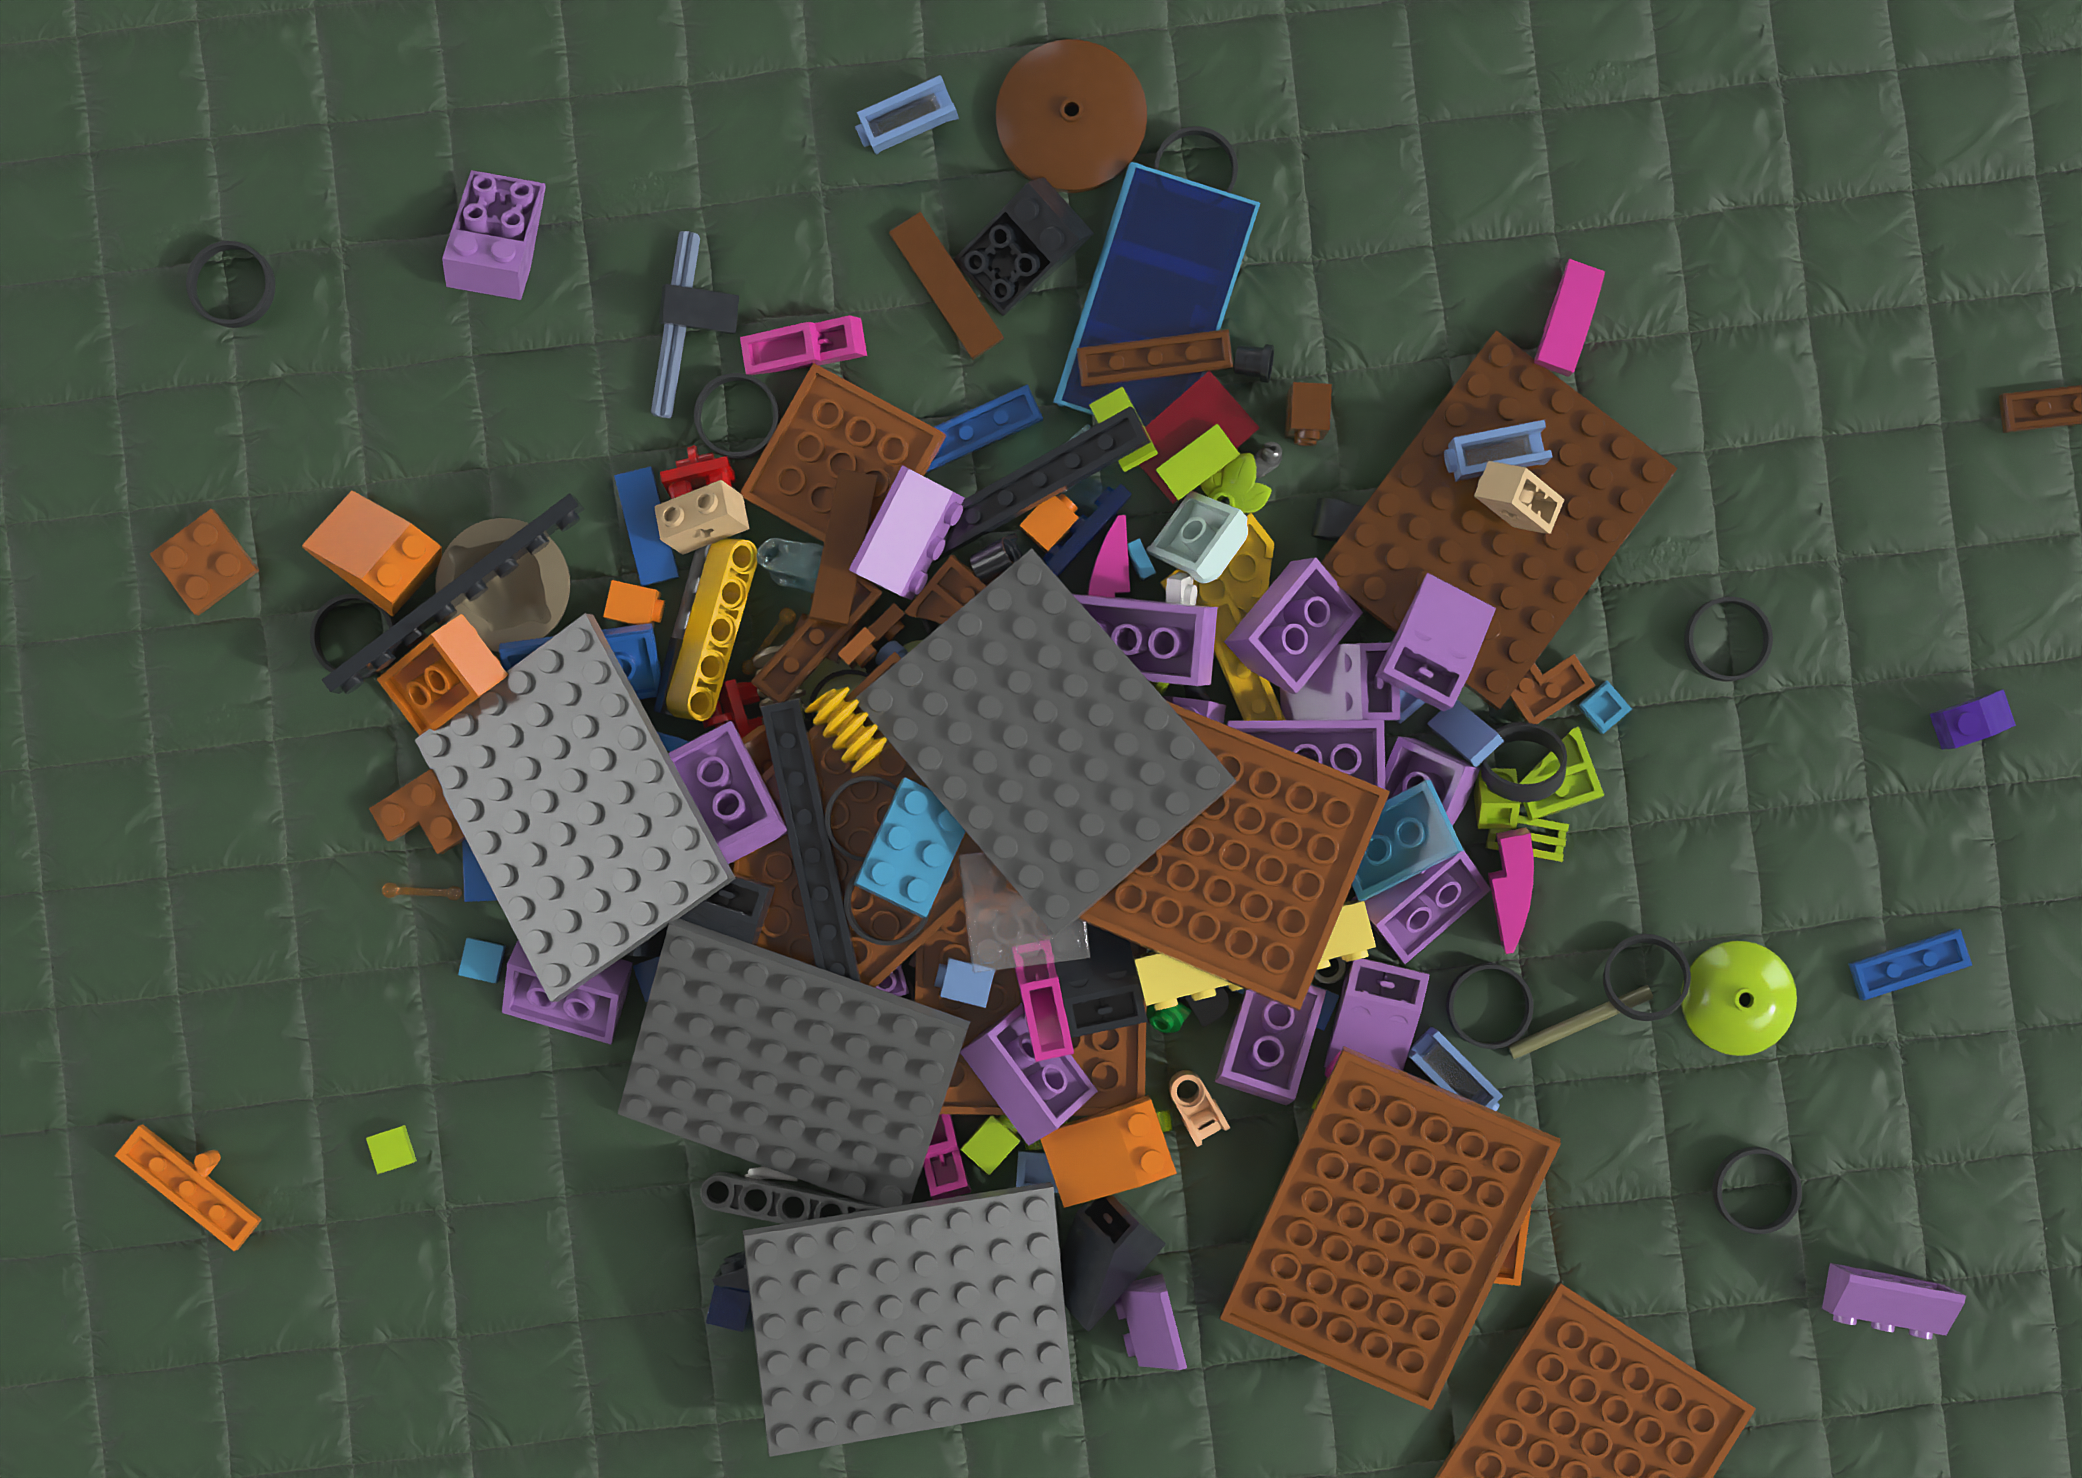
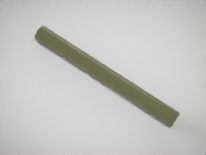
[1507,985,1653,1060]

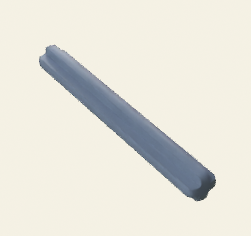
[651,231,700,418]

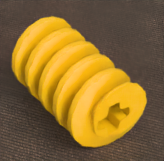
[805,686,888,773]

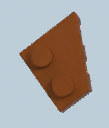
[904,555,988,624]

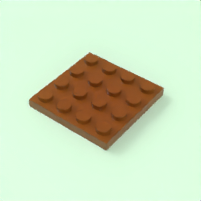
[740,363,946,542]

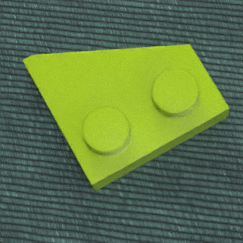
[1519,727,1604,821]

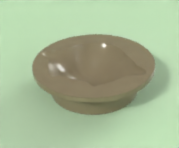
[435,518,570,652]

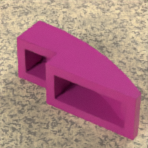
[1534,259,1605,377]
[740,315,867,375]
[1087,515,1130,598]
[1488,827,1534,954]
[1011,939,1074,1062]
[923,1114,971,1200]

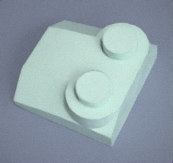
[1146,491,1248,583]

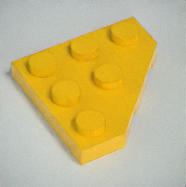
[1160,513,1274,656]

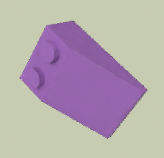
[668,721,788,864]
[1385,736,1481,874]
[1214,985,1327,1106]
[1115,1274,1187,1370]

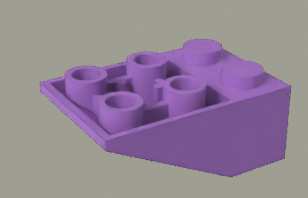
[442,170,546,300]
[1375,573,1496,711]
[1280,643,1400,721]
[1324,958,1430,1071]

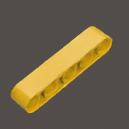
[666,538,758,721]

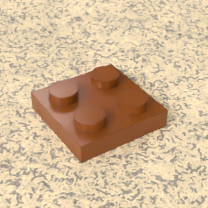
[150,509,259,616]

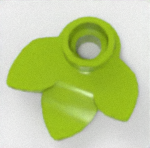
[1200,453,1272,513]

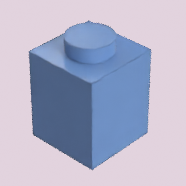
[934,957,995,1008]

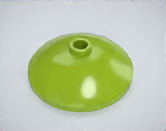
[1681,941,1797,1056]

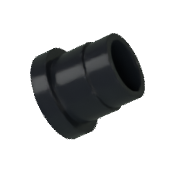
[1234,344,1274,383]

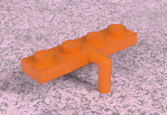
[115,1124,262,1251]

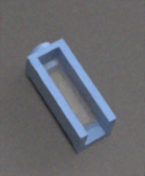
[855,75,959,155]
[1444,420,1552,481]
[1407,1027,1503,1111]

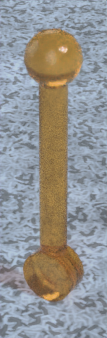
[741,607,796,675]
[382,883,462,901]

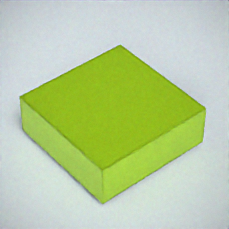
[366,1125,417,1174]

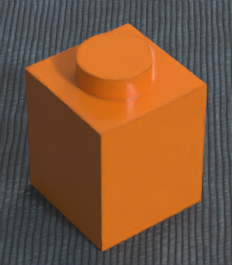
[1020,493,1079,555]
[603,580,665,628]

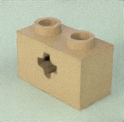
[1474,461,1564,534]
[654,480,749,555]

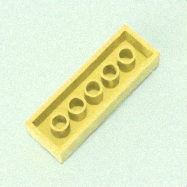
[1133,900,1376,1010]

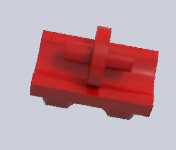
[660,445,736,499]
[702,679,763,739]

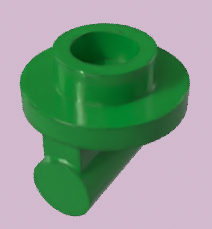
[1146,1000,1192,1033]

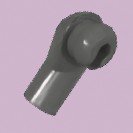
[1253,442,1282,478]

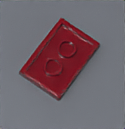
[1139,371,1260,504]

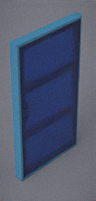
[1054,162,1260,427]

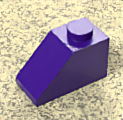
[1930,689,2016,750]

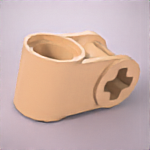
[1169,1070,1230,1147]

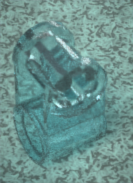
[756,538,823,593]

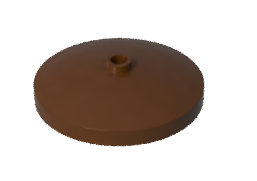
[996,39,1147,193]

